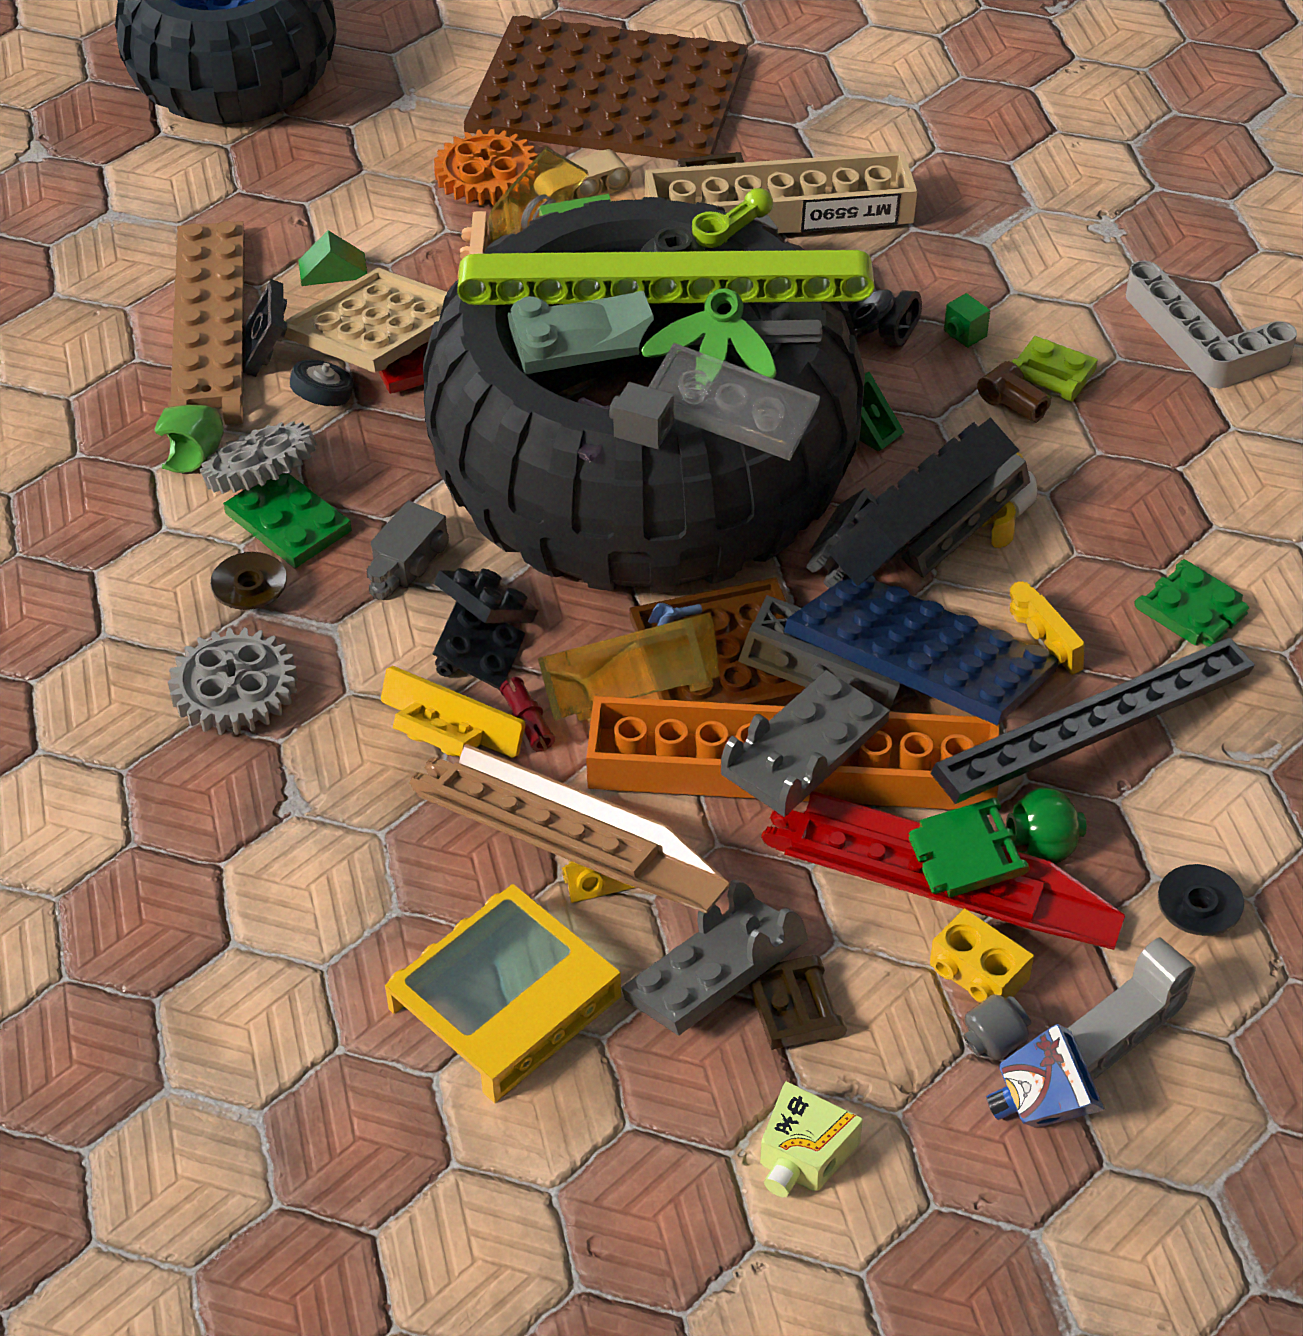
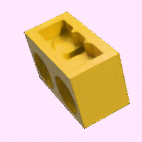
[929,908,1034,1003]

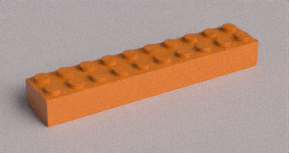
[586,696,999,810]

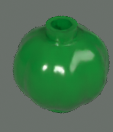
[1006,788,1087,864]

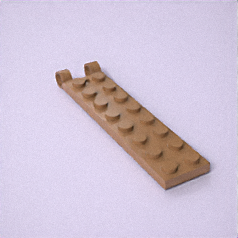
[168,221,245,425]

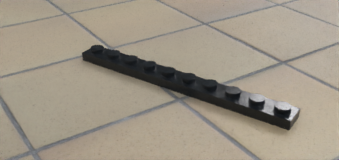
[930,638,1255,804]

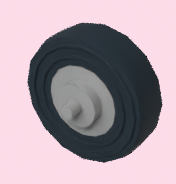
[290,360,353,406]

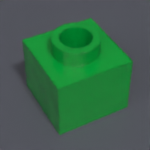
[944,293,990,348]

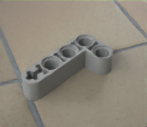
[1067,937,1196,1080]

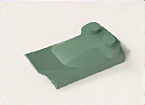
[508,291,654,375]

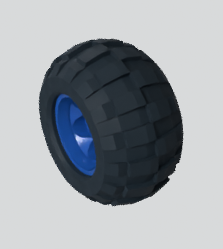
[115,0,337,124]

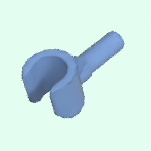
[648,603,702,633]

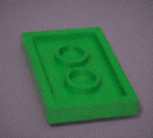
[223,473,352,569]

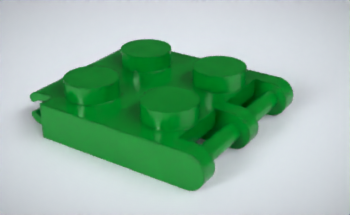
[1134,559,1249,647]
[908,798,1030,898]

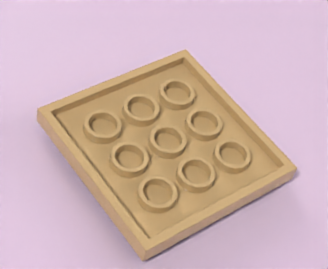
[284,268,447,373]

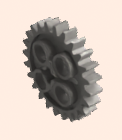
[200,421,317,494]
[168,627,298,735]

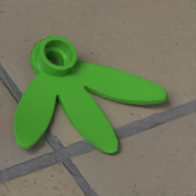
[641,288,777,393]

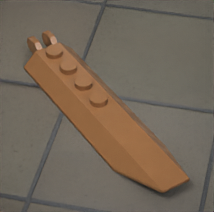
[409,744,730,913]

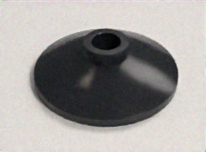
[848,290,895,334]
[1157,864,1244,936]

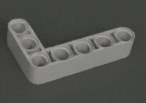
[1126,260,1297,389]

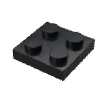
[243,279,287,377]
[433,568,539,623]

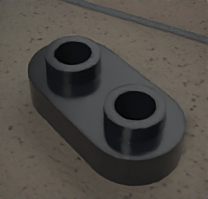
[879,290,922,347]

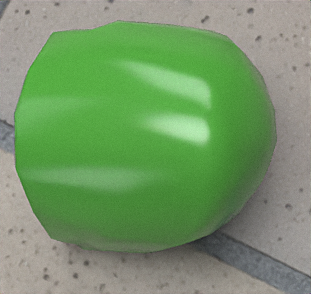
[155,404,224,473]

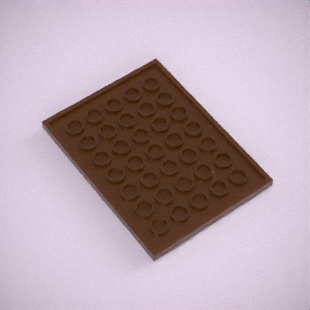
[464,15,748,160]

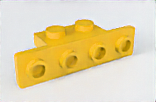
[381,666,525,758]

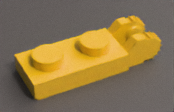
[1010,581,1084,675]

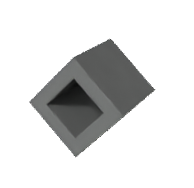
[609,382,674,449]

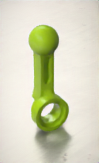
[692,188,773,248]

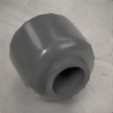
[963,994,1031,1060]

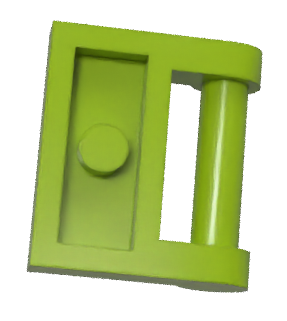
[1012,336,1098,402]

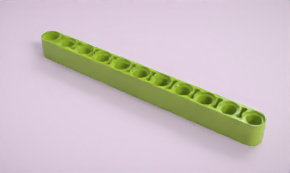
[457,250,875,305]

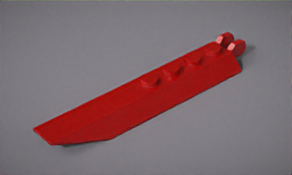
[761,791,1125,950]

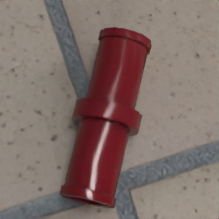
[500,677,555,752]

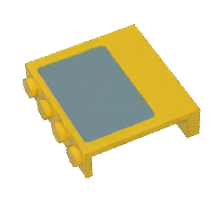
[385,884,621,1103]

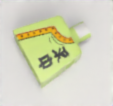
[760,1081,863,1197]

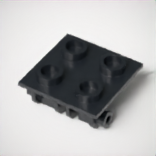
[432,601,526,690]

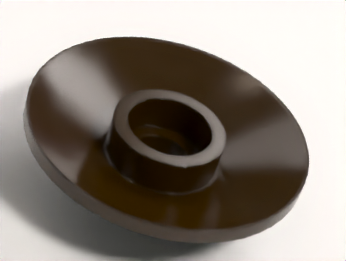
[210,552,287,610]

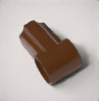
[977,361,1052,423]

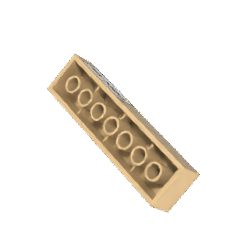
[645,151,917,233]

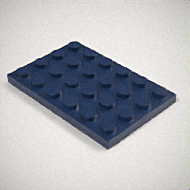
[784,575,1058,726]

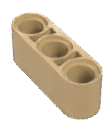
[534,149,632,204]

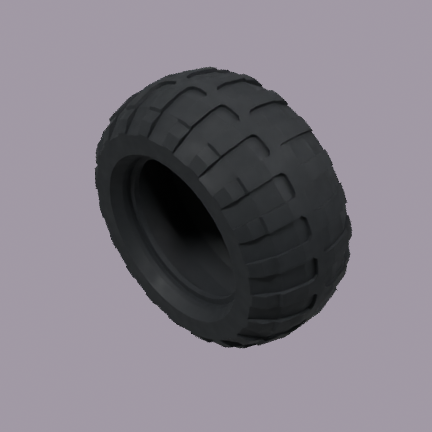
[423,197,865,593]

